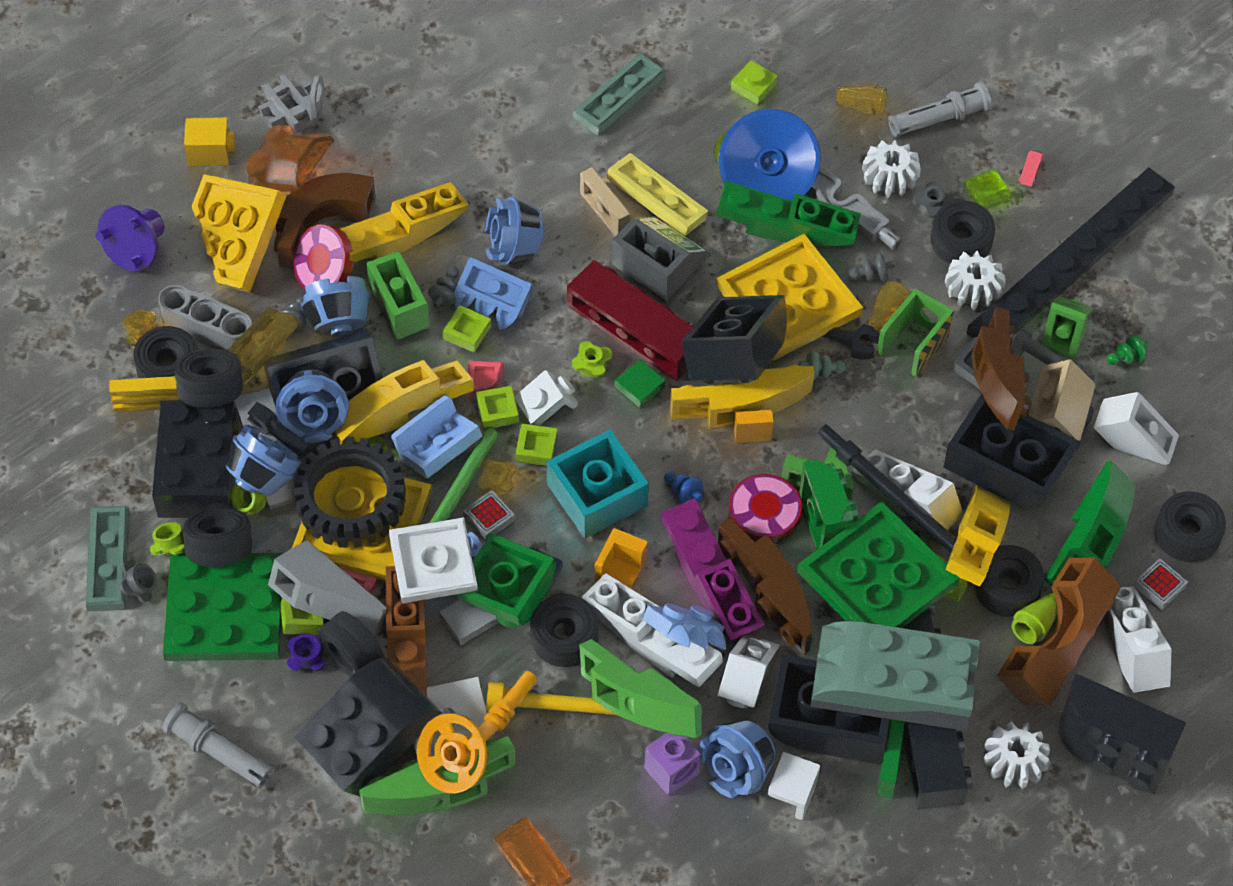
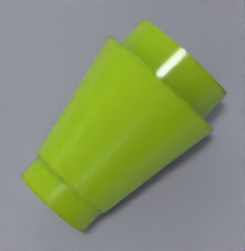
[1011,592,1057,644]

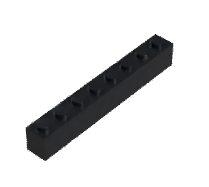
[898,516,973,810]

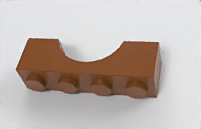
[997,557,1121,706]

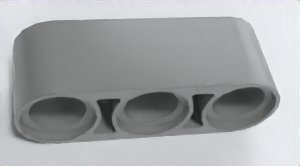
[158,285,256,357]

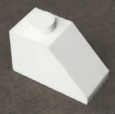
[1093,392,1179,465]
[717,634,781,708]

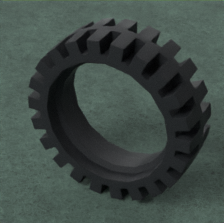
[294,437,406,548]

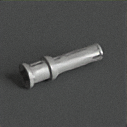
[888,82,992,137]
[162,702,274,789]

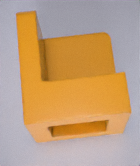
[595,528,648,589]

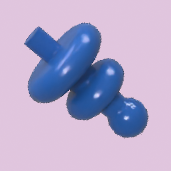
[664,471,703,504]

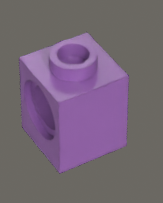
[644,733,701,796]

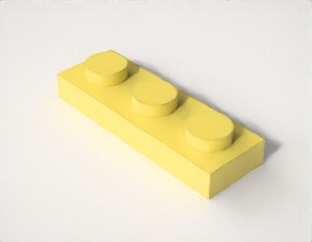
[606,153,708,236]

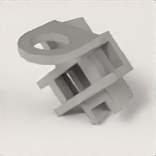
[258,74,325,134]

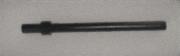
[817,424,991,576]

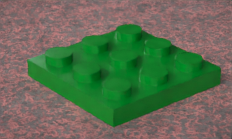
[797,502,960,628]
[163,552,283,661]

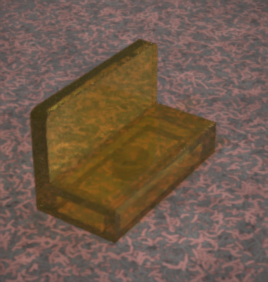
[227,307,298,386]

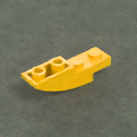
[340,182,469,263]
[332,360,474,445]
[670,365,815,429]
[945,485,1010,587]

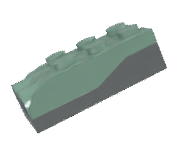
[810,621,980,731]

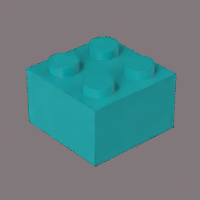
[547,429,649,539]

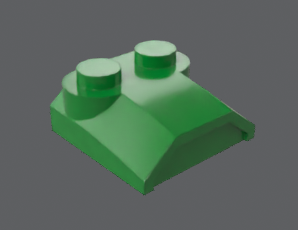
[799,459,858,550]
[455,533,556,628]

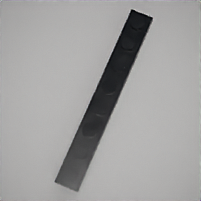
[966,167,1175,338]

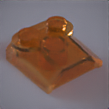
[246,125,335,192]

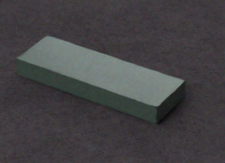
[573,53,666,136]
[86,506,129,611]

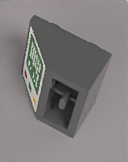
[612,216,710,301]

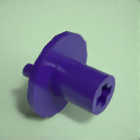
[95,204,165,271]

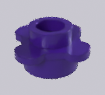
[287,634,325,671]

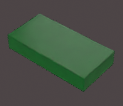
[877,719,905,799]

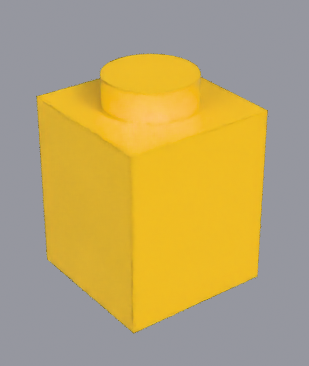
[184,117,236,166]

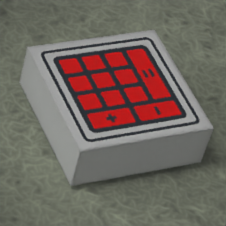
[463,490,515,541]
[1134,558,1188,611]

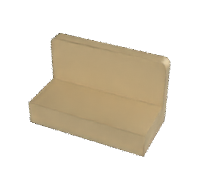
[580,167,651,236]
[1028,359,1095,441]

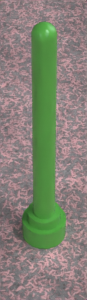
[429,428,498,523]

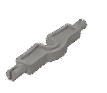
[808,167,902,250]

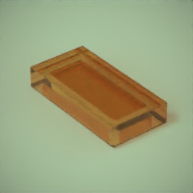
[493,816,572,886]

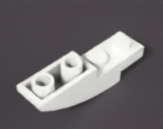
[581,573,723,688]

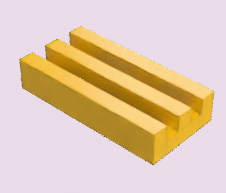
[109,376,182,412]

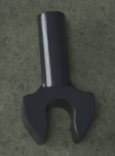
[821,324,880,360]
[247,402,310,457]

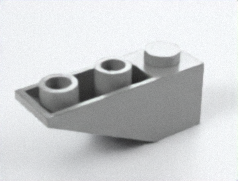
[268,540,387,636]

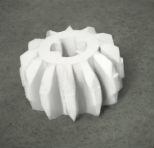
[862,139,921,199]
[945,250,1006,312]
[983,721,1050,789]

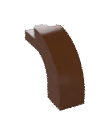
[274,173,376,269]

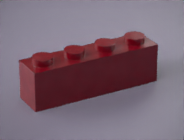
[567,260,695,382]

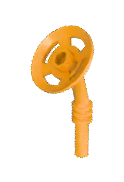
[417,671,537,793]

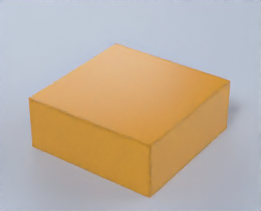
[734,410,774,444]

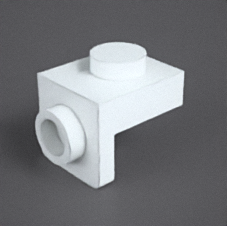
[514,370,579,426]

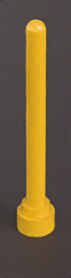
[486,681,619,716]

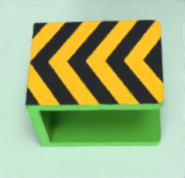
[877,288,954,377]

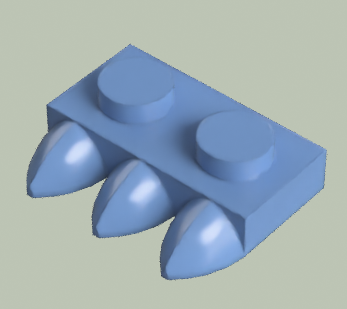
[454,257,535,330]

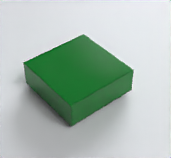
[615,359,666,408]

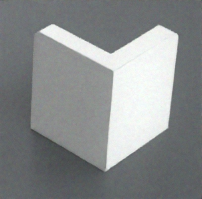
[768,752,820,820]

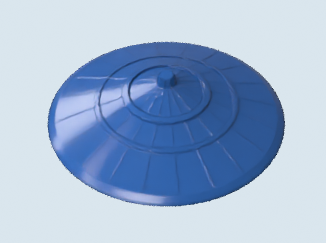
[718,109,821,201]

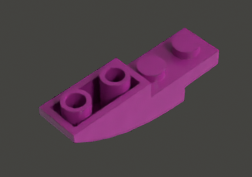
[660,498,764,642]

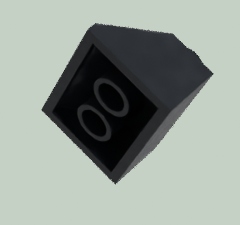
[262,330,383,406]

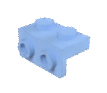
[392,395,483,478]

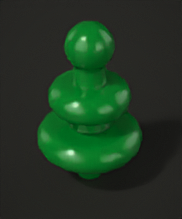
[1107,334,1149,366]

